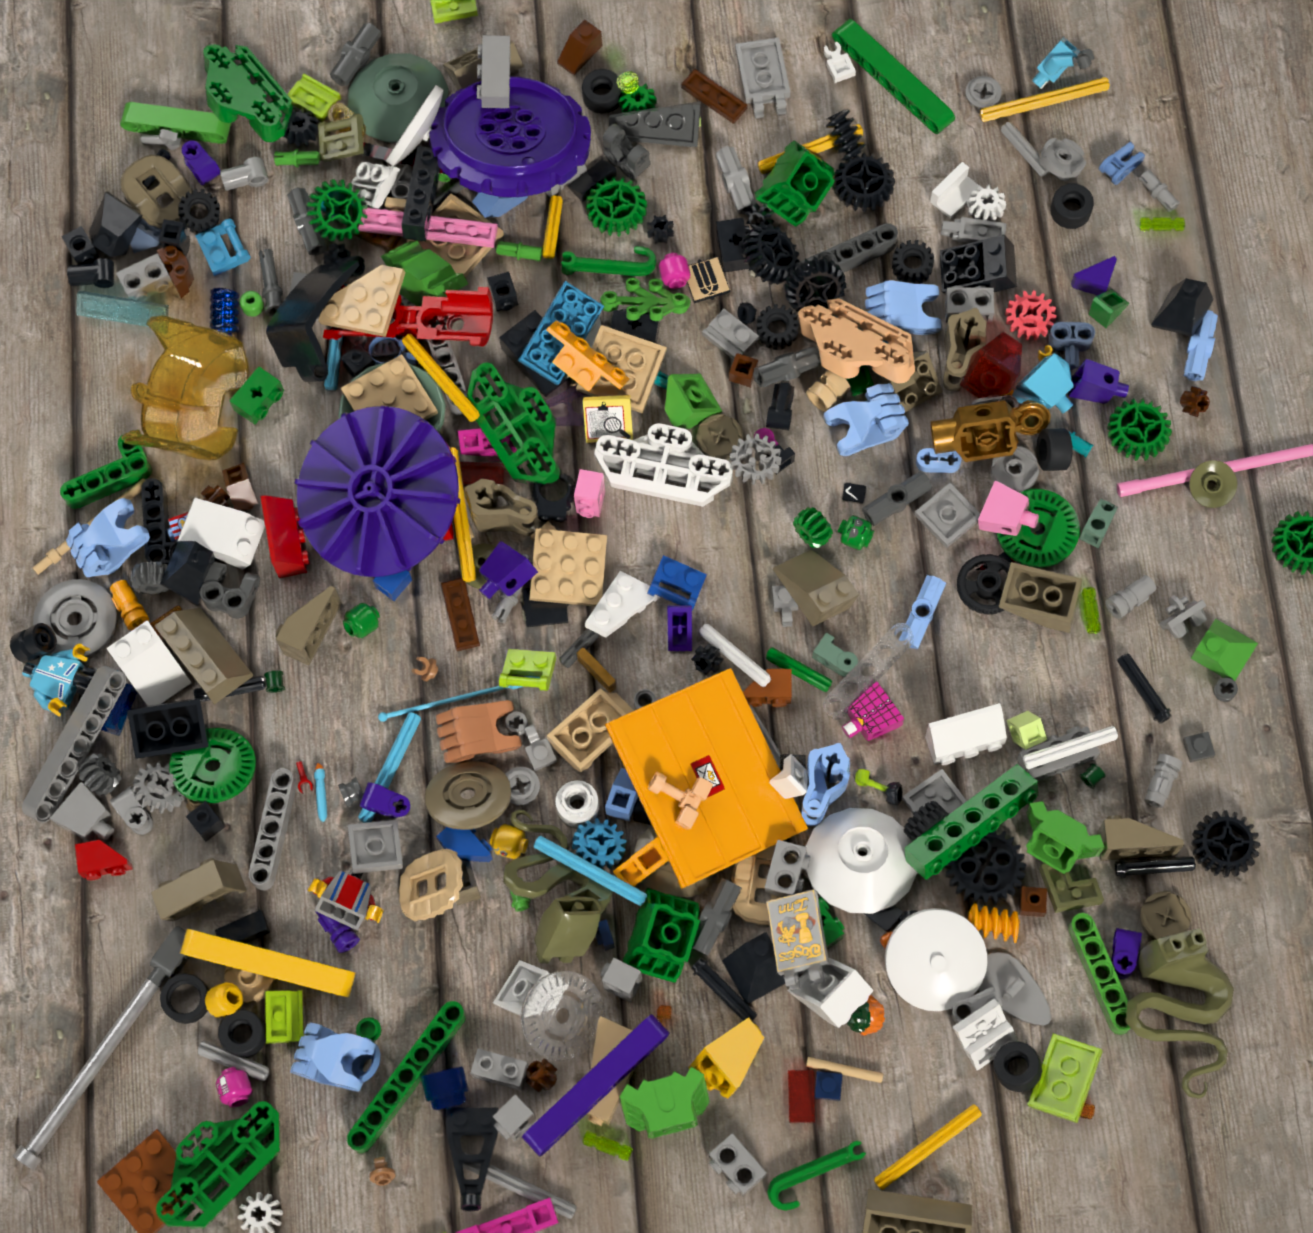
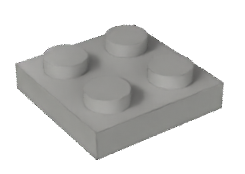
[914,483,980,548]
[348,820,403,874]

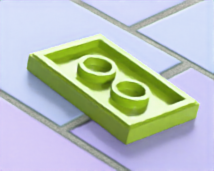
[1027,1033,1103,1123]

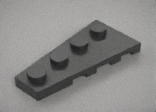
[608,101,701,147]

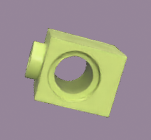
[1006,711,1047,750]

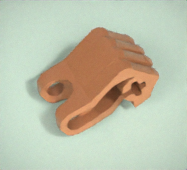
[436,700,522,763]

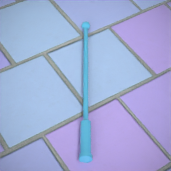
[378,676,540,722]

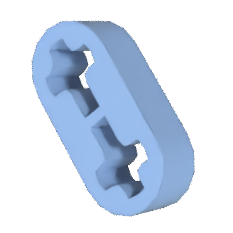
[916,448,962,473]

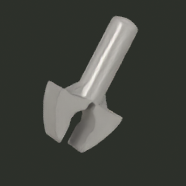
[141,129,182,150]

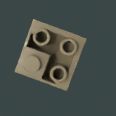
[880,351,943,412]

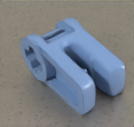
[1099,142,1145,185]

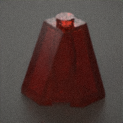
[960,331,1022,398]

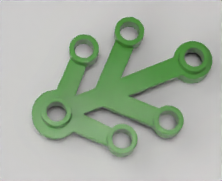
[600,278,691,321]

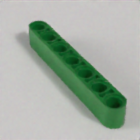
[832,19,955,134]
[347,1001,466,1153]

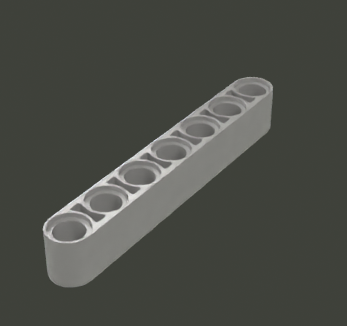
[22,666,126,823]

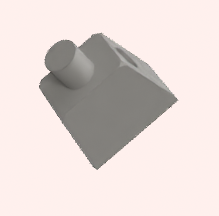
[50,782,114,842]

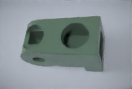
[1079,498,1118,548]
[812,632,858,677]

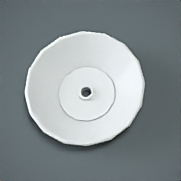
[805,808,917,914]

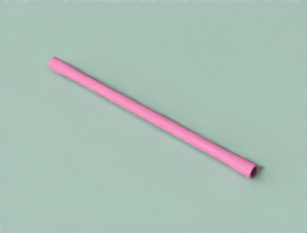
[1116,444,1313,497]

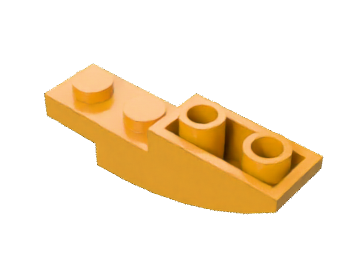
[613,837,669,887]

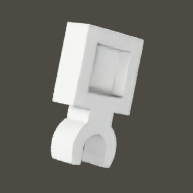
[824,42,856,83]

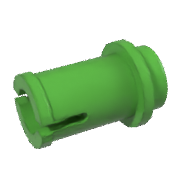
[509,878,531,912]

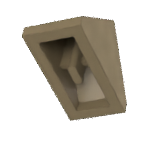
[456,861,481,906]

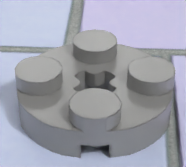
[1039,138,1086,181]
[991,446,1039,492]

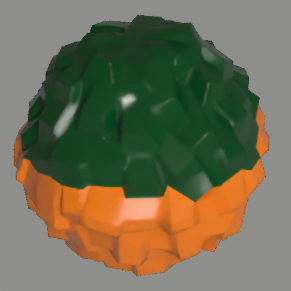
[847,995,885,1035]

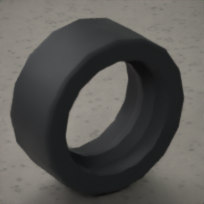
[160,973,209,1024]

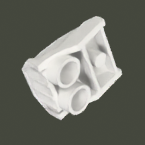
[351,162,400,209]

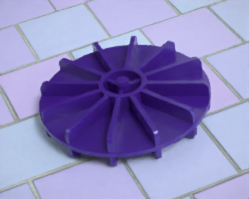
[294,406,461,577]

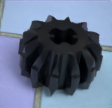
[281,108,319,148]

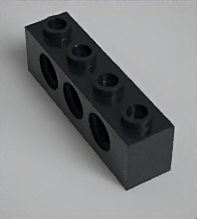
[402,146,441,242]

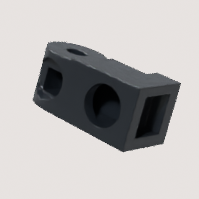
[159,219,190,256]

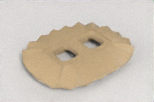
[731,844,797,926]
[399,849,463,921]

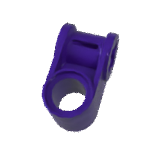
[182,141,221,186]
[359,782,410,818]
[1111,928,1142,980]

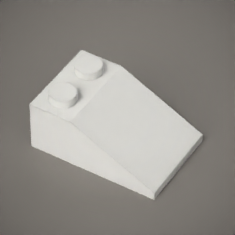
[177,498,265,570]
[107,621,192,706]
[788,957,874,1028]

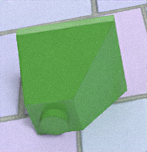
[665,374,723,429]
[1191,618,1258,681]

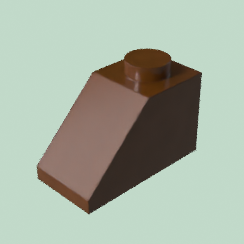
[557,19,603,76]
[222,463,258,511]

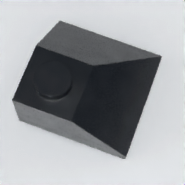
[89,192,143,257]
[1151,278,1214,336]
[160,541,216,605]
[722,932,785,1004]

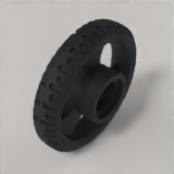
[957,554,1011,615]

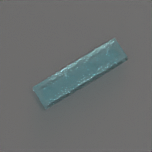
[76,291,169,330]

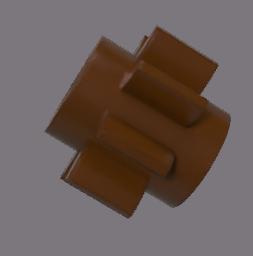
[1180,386,1210,417]
[201,485,230,507]
[526,1058,558,1093]

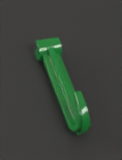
[561,246,657,276]
[767,1141,866,1211]

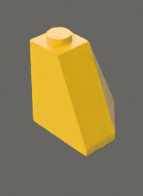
[688,1017,765,1099]

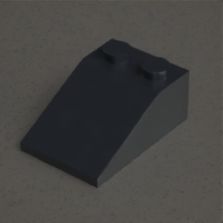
[499,310,571,397]

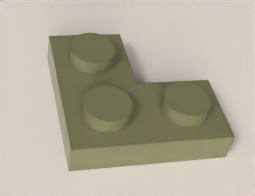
[1039,863,1104,913]

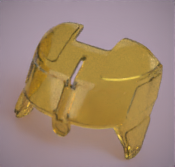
[121,315,249,460]

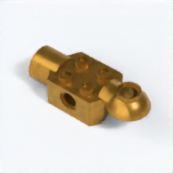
[930,400,1051,462]

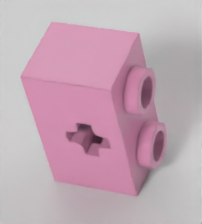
[574,469,605,518]

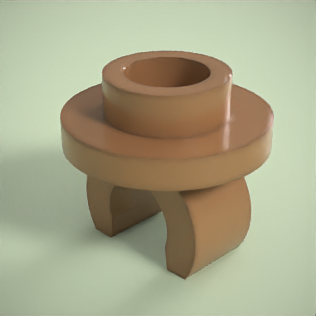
[411,657,438,682]
[369,1156,396,1186]

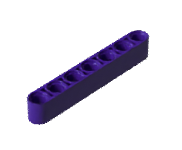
[522,1014,670,1157]

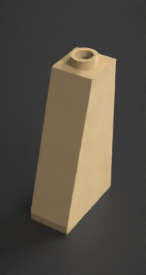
[586,1016,635,1126]

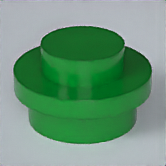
[356,1017,382,1042]

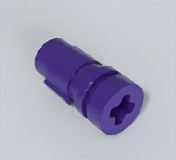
[315,911,360,953]

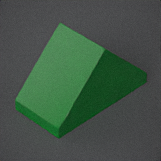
[1088,289,1129,328]

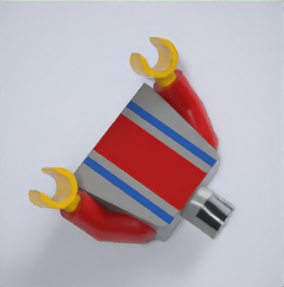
[307,870,384,930]

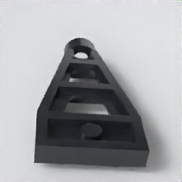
[446,1107,498,1212]

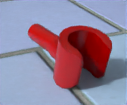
[296,761,314,794]

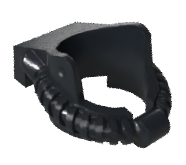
[532,469,576,522]

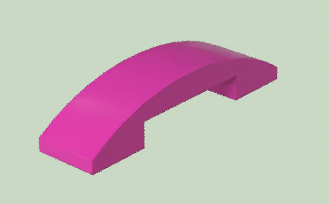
[458,428,538,456]
[455,1198,559,1233]

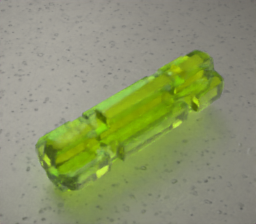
[1139,217,1185,231]
[1082,587,1101,634]
[582,1131,633,1161]

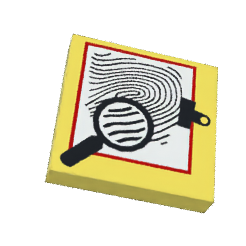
[583,395,633,443]

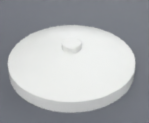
[386,85,444,166]
[885,908,987,1011]

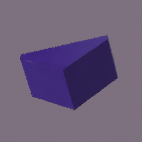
[1071,256,1117,295]
[667,605,692,651]

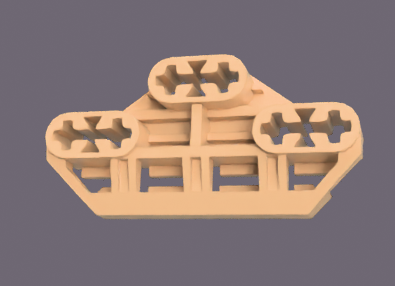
[798,298,915,383]

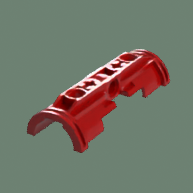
[323,284,493,347]

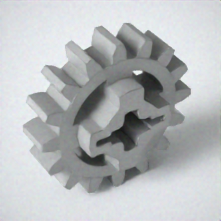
[132,762,185,814]

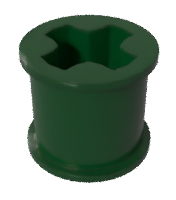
[264,670,285,693]
[1079,763,1106,789]

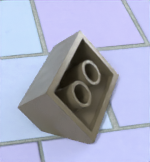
[443,41,524,90]

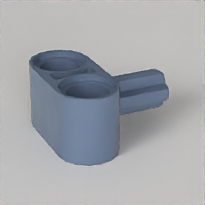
[1048,322,1095,370]

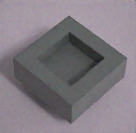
[1183,732,1215,763]

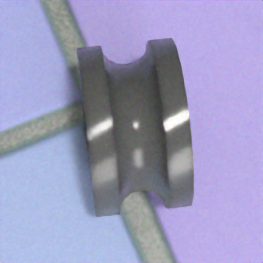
[1214,678,1238,702]

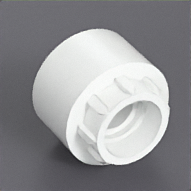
[556,780,599,828]

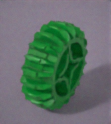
[586,177,647,237]
[306,179,368,242]
[1107,398,1172,461]
[1271,511,1313,575]

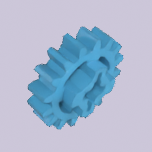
[572,818,626,869]

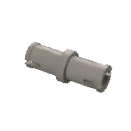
[1139,169,1180,213]

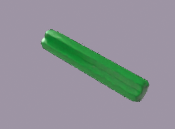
[766,647,832,692]

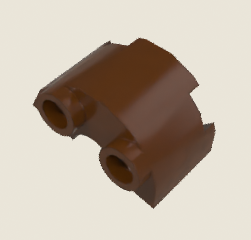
[157,246,194,298]

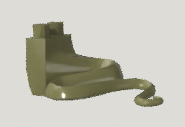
[503,809,613,964]
[1126,928,1234,1099]

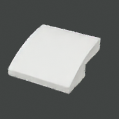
[953,999,1018,1071]

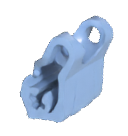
[865,280,942,335]
[823,383,909,456]
[66,498,150,577]
[801,743,850,826]
[290,1023,376,1091]

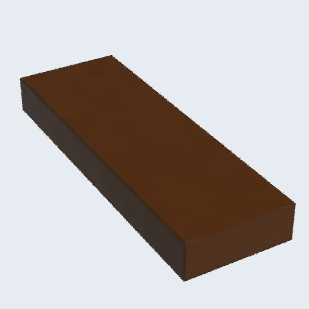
[681,69,748,124]
[441,578,480,652]

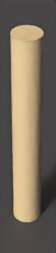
[806,1057,883,1083]

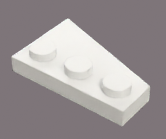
[585,571,661,638]

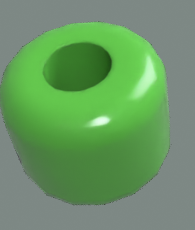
[240,291,264,317]

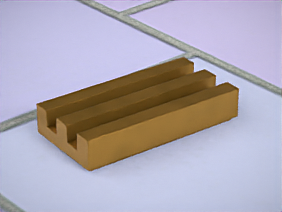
[576,648,616,693]

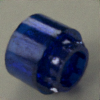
[420,1066,469,1110]

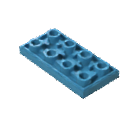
[518,281,604,385]

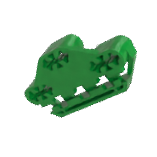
[203,44,293,142]
[467,363,560,485]
[156,1101,280,1229]

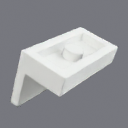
[930,162,979,219]

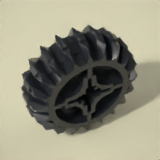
[833,152,895,212]
[741,223,800,285]
[784,256,847,312]
[1191,810,1260,878]

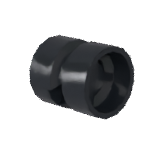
[10,623,57,663]

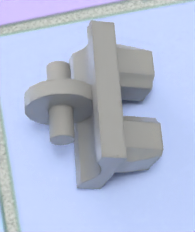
[1159,595,1207,639]

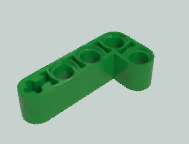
[60,433,152,509]

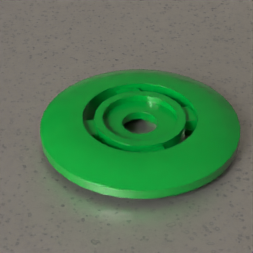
[996,489,1080,568]
[169,728,256,803]

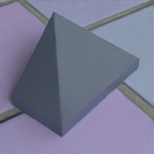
[131,218,161,253]

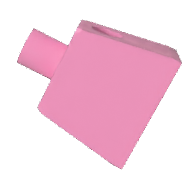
[978,481,1039,536]

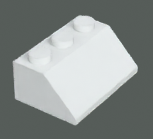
[925,703,1007,765]

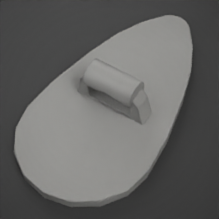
[978,952,1051,1026]

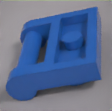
[647,555,707,610]

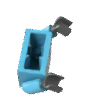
[1032,36,1094,89]

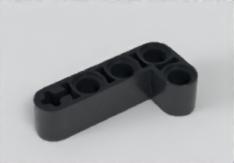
[141,478,178,565]

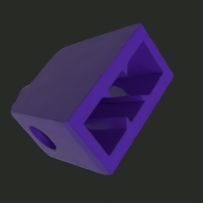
[1069,359,1129,404]
[479,541,538,600]

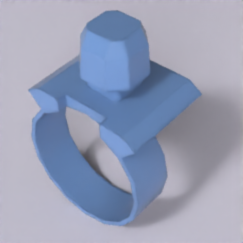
[369,337,418,366]

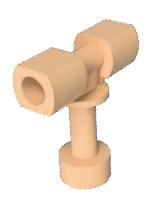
[648,772,713,830]

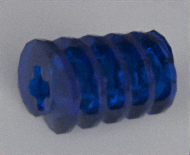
[210,288,239,340]

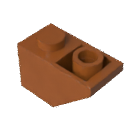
[743,669,792,707]

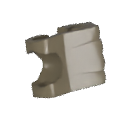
[942,308,987,391]
[465,479,539,536]

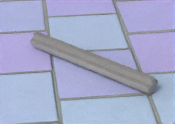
[463,1152,577,1219]

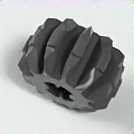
[131,561,169,595]
[78,753,121,796]

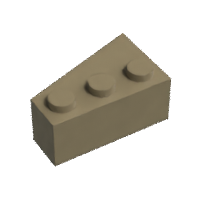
[151,858,247,921]

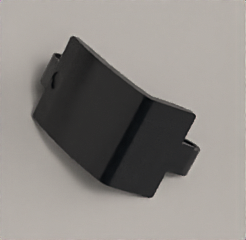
[266,255,365,382]

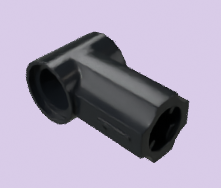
[67,258,114,288]
[766,382,794,431]

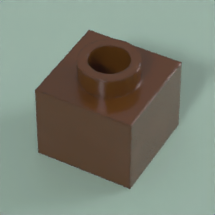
[729,353,759,388]
[1019,886,1047,917]

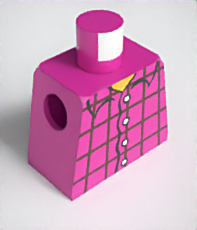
[842,682,904,741]

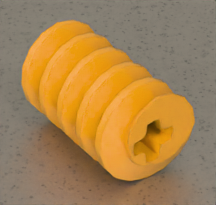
[967,903,1020,944]

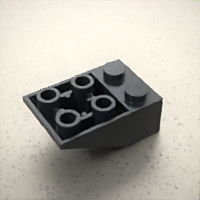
[940,235,1017,293]

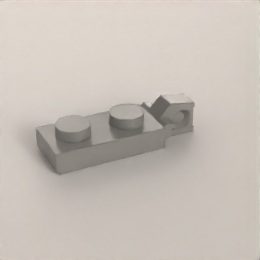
[941,217,1006,243]

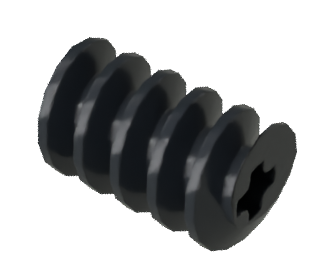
[824,109,866,161]

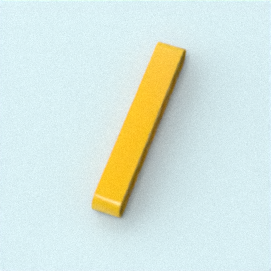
[180,929,356,997]

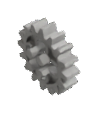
[729,434,781,485]

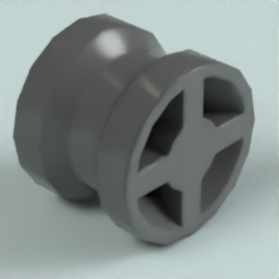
[338,777,364,807]

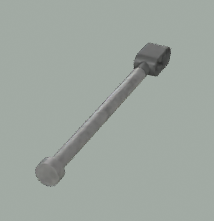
[13,926,191,1170]

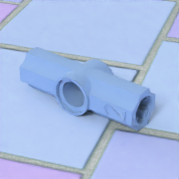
[1183,310,1218,381]
[899,575,946,649]

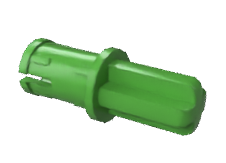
[274,149,320,167]
[496,241,543,262]

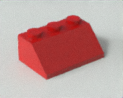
[260,495,310,579]

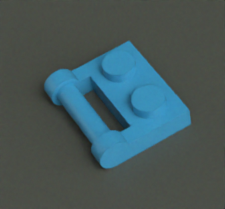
[195,219,251,276]

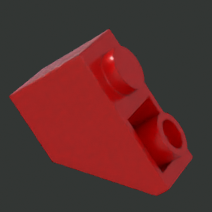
[75,840,133,880]

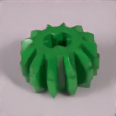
[619,82,657,113]
[793,507,833,548]

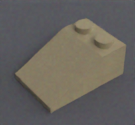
[773,549,859,626]
[999,562,1082,633]
[275,586,342,665]
[1097,815,1184,861]

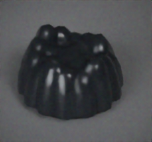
[737,302,757,325]
[885,782,903,805]

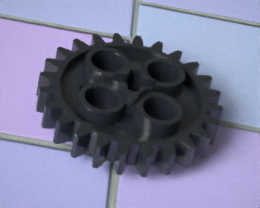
[944,830,1026,905]

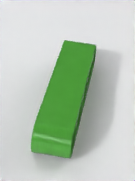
[120,102,231,144]
[1068,913,1131,1035]

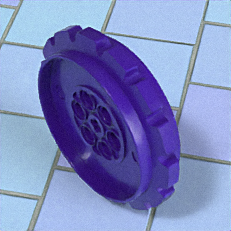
[430,76,591,197]

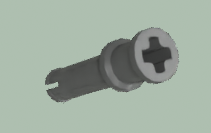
[259,249,283,317]

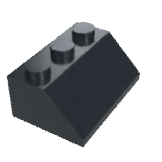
[127,697,209,759]

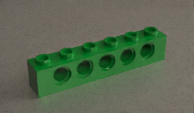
[904,764,1039,880]

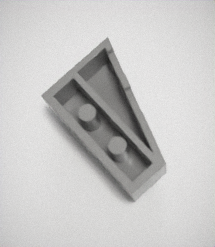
[477,35,511,108]

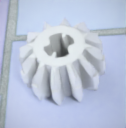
[967,184,1006,222]
[238,1192,283,1233]

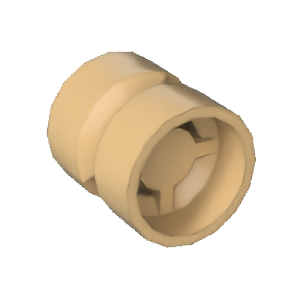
[806,370,851,412]

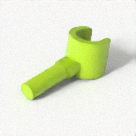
[855,769,888,792]

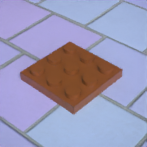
[97,1129,193,1233]

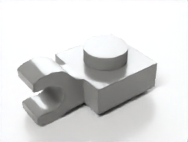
[772,585,798,627]
[524,725,557,771]

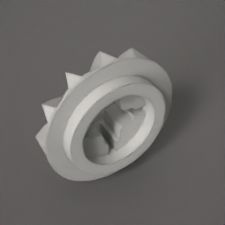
[966,76,1002,110]
[505,767,540,806]

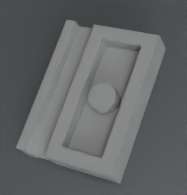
[702,309,759,360]

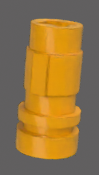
[110,580,149,631]

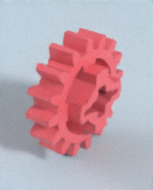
[1005,290,1057,340]

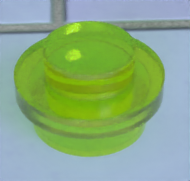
[616,71,639,93]

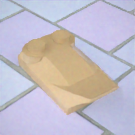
[547,688,634,772]

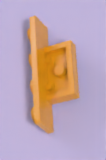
[547,320,629,392]

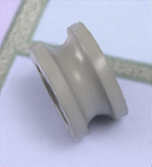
[505,711,528,736]

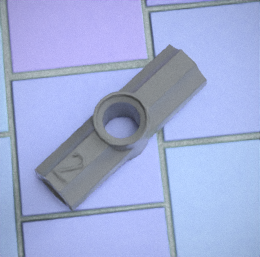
[716,146,756,215]

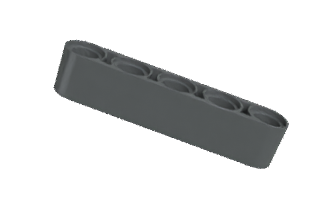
[795,223,898,286]

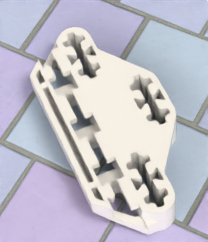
[594,424,733,507]

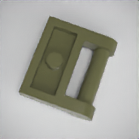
[318,113,364,162]

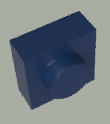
[595,919,615,951]
[814,1072,842,1101]

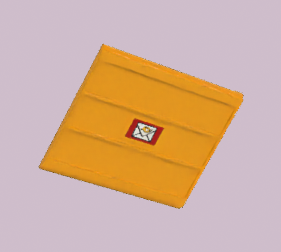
[605,668,808,889]

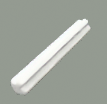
[699,624,771,687]
[1023,726,1118,769]

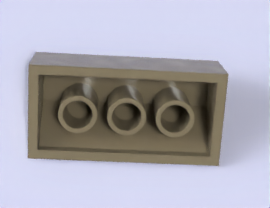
[155,608,254,705]
[862,1189,972,1233]

